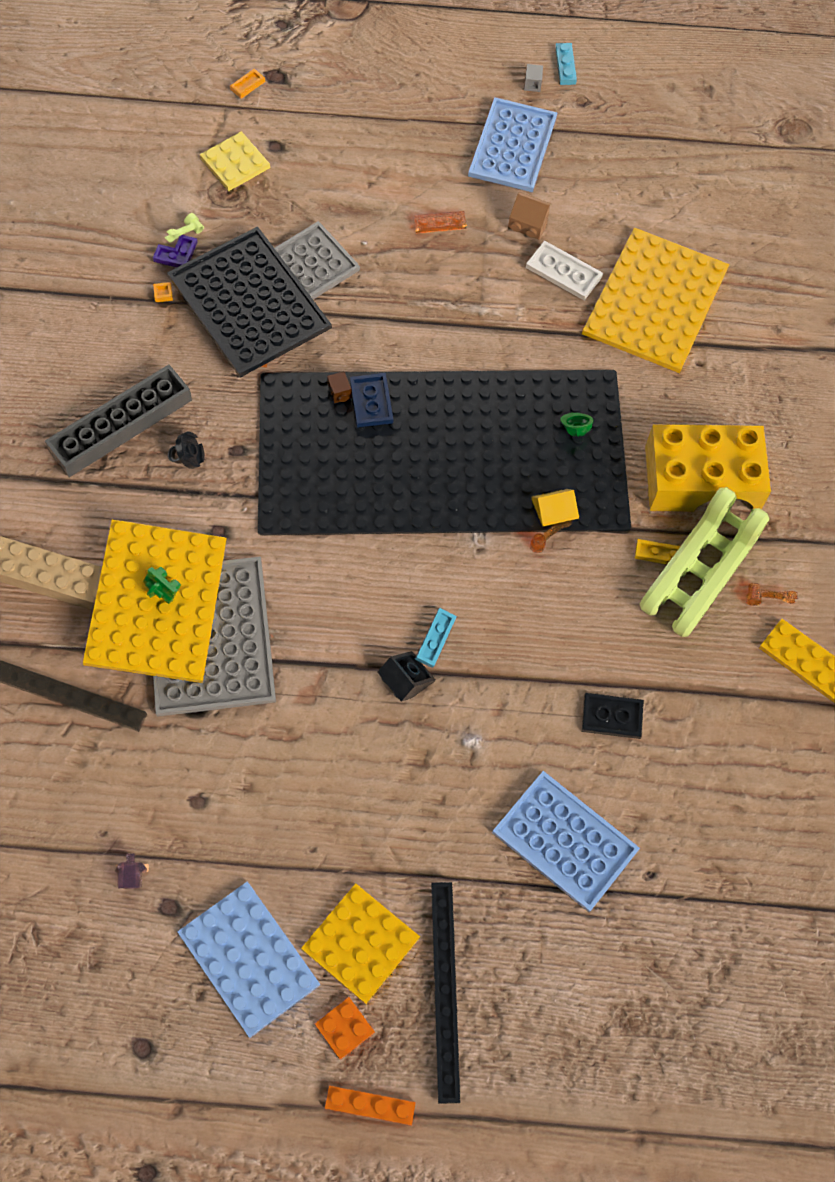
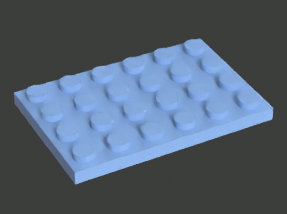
[468,97,557,192]
[492,771,640,913]
[177,881,320,1038]

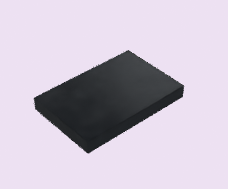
[581,693,644,739]

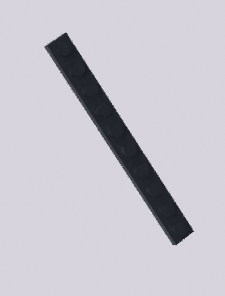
[431,882,460,1104]

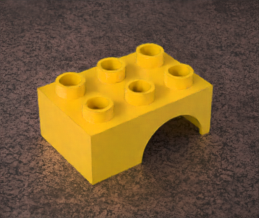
[645,424,771,512]

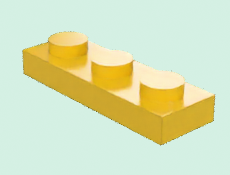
[634,539,681,564]

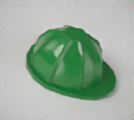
[561,413,593,437]

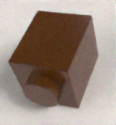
[327,371,352,403]

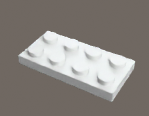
[526,241,603,301]

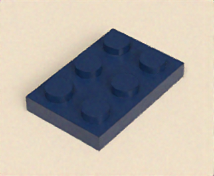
[350,373,393,427]

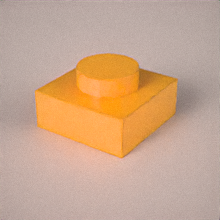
[153,282,173,303]

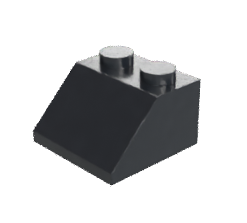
[377,651,436,702]

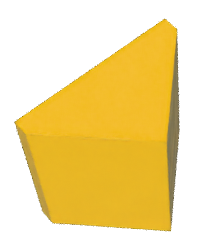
[532,489,579,526]

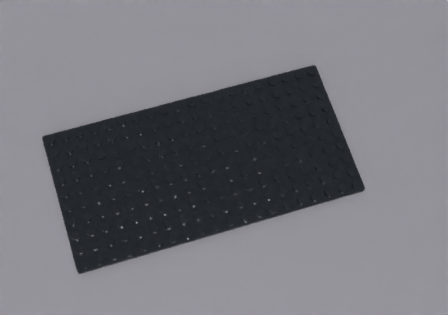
[258,370,631,536]

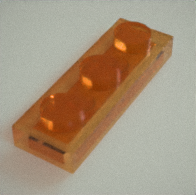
[414,211,467,233]

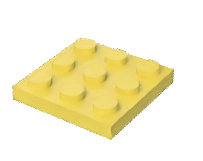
[200,131,270,191]

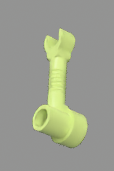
[165,213,204,242]

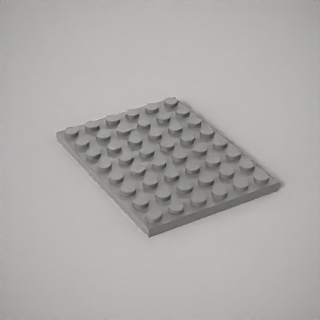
[153,557,276,717]

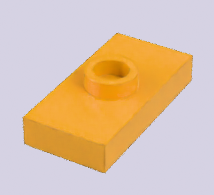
[230,69,265,99]

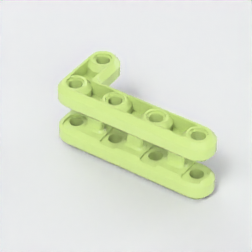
[640,487,769,637]

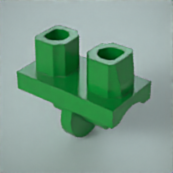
[143,567,181,604]

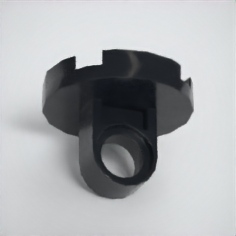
[168,431,205,469]

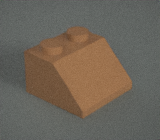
[508,191,551,240]

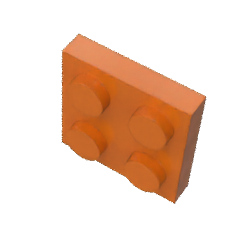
[315,997,375,1061]

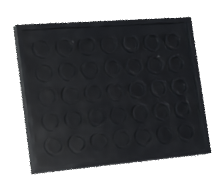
[167,226,332,378]

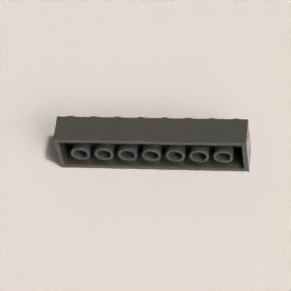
[45,364,192,477]

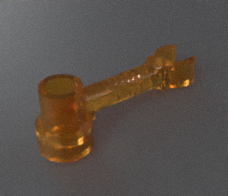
[530,520,573,553]
[746,583,798,606]

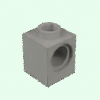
[524,64,543,92]

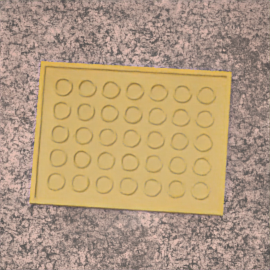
[582,227,730,373]
[83,519,227,683]

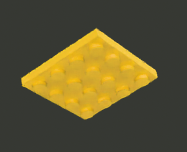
[301,883,420,1005]

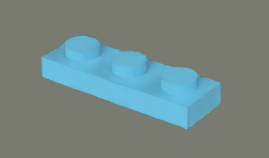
[555,43,577,85]
[415,608,457,668]

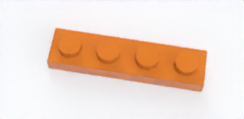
[325,1086,416,1126]

